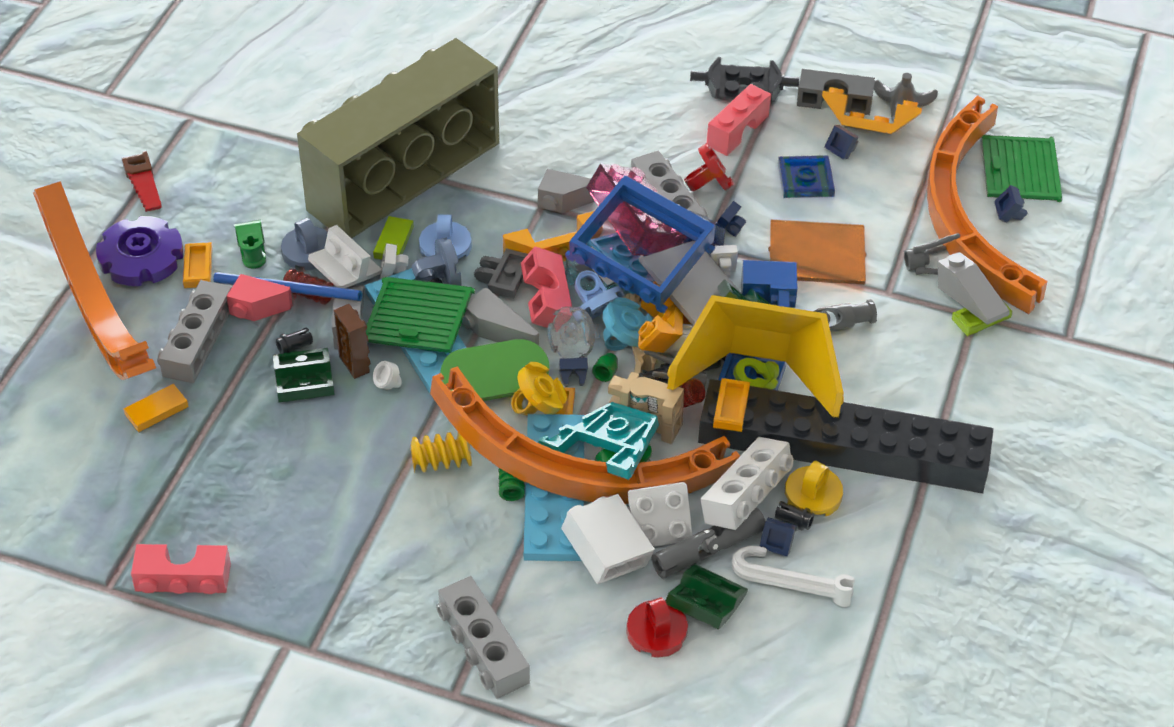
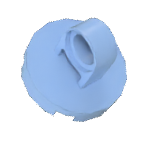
[419,214,472,259]
[574,270,626,324]

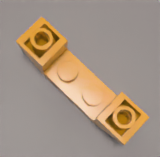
[822,87,922,134]
[503,211,603,262]
[638,281,683,353]

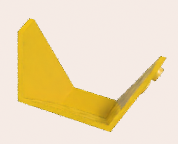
[667,295,844,417]

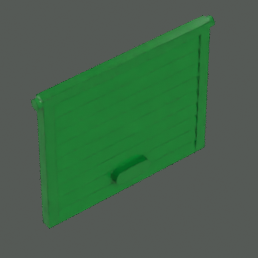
[981,135,1062,202]
[366,277,475,353]

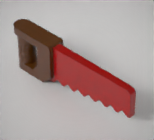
[121,151,162,212]

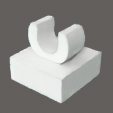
[380,243,409,279]
[709,245,738,278]

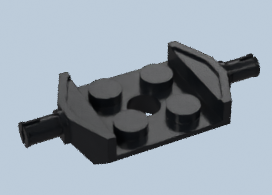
[690,57,799,102]

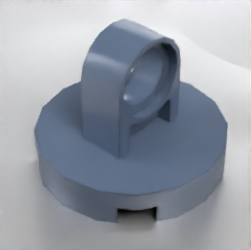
[281,218,328,270]
[411,237,462,286]

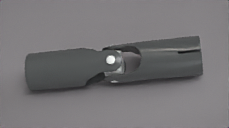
[651,507,765,579]

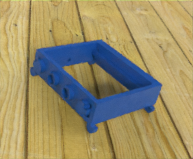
[565,175,715,314]

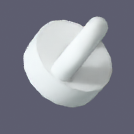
[373,361,402,390]

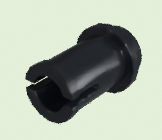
[276,327,313,354]
[775,501,815,531]

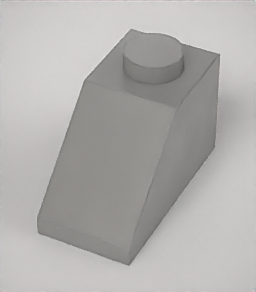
[538,169,596,213]

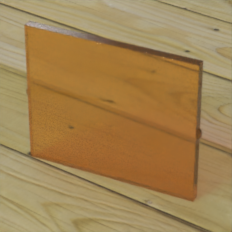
[768,219,867,285]

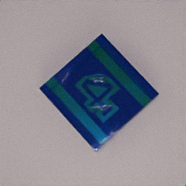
[778,155,835,198]

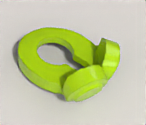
[733,358,779,390]

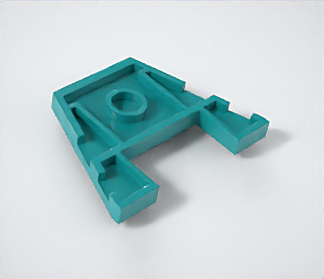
[538,402,659,480]

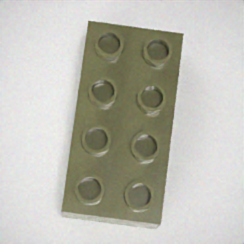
[297,38,500,238]

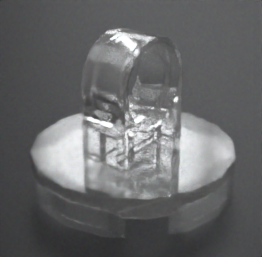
[548,306,601,358]

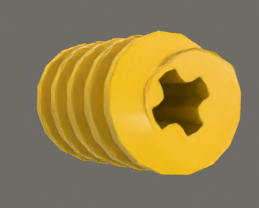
[410,432,472,474]

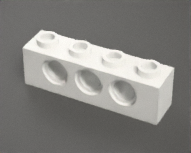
[701,437,793,530]

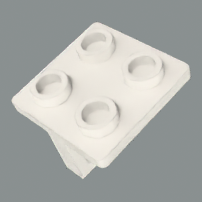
[308,225,381,288]
[626,482,692,547]

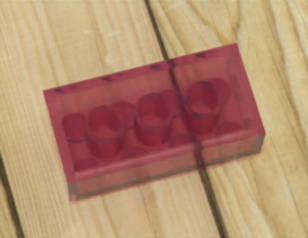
[586,163,687,256]

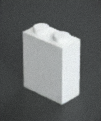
[561,494,655,585]

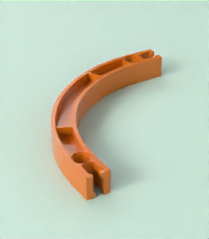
[927,96,1048,314]
[33,181,156,380]
[430,366,740,504]

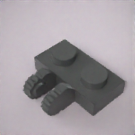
[473,249,528,299]

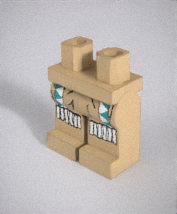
[608,372,684,444]

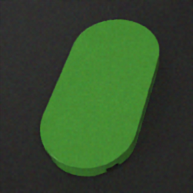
[440,339,549,401]

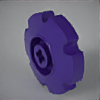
[96,216,184,286]

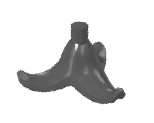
[874,72,938,123]

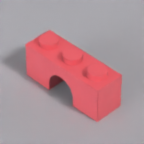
[707,84,771,156]
[521,246,574,332]
[131,544,231,594]

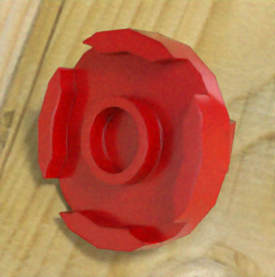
[684,143,734,191]
[626,597,688,658]

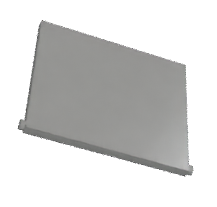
[638,241,742,326]

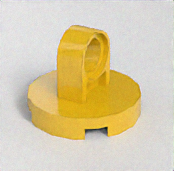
[511,362,567,416]
[785,460,843,517]

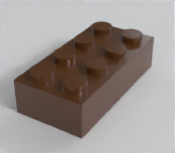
[334,304,371,379]

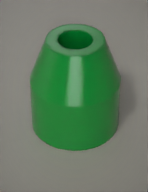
[592,353,618,382]

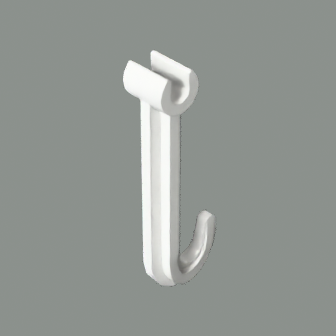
[732,546,855,607]

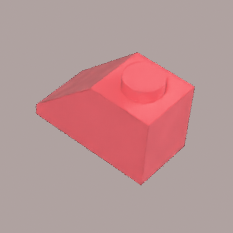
[227,274,293,321]

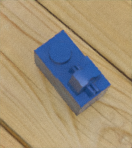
[741,260,798,308]

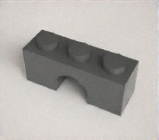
[796,69,875,115]

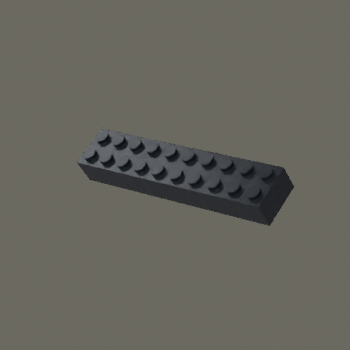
[698,379,994,494]

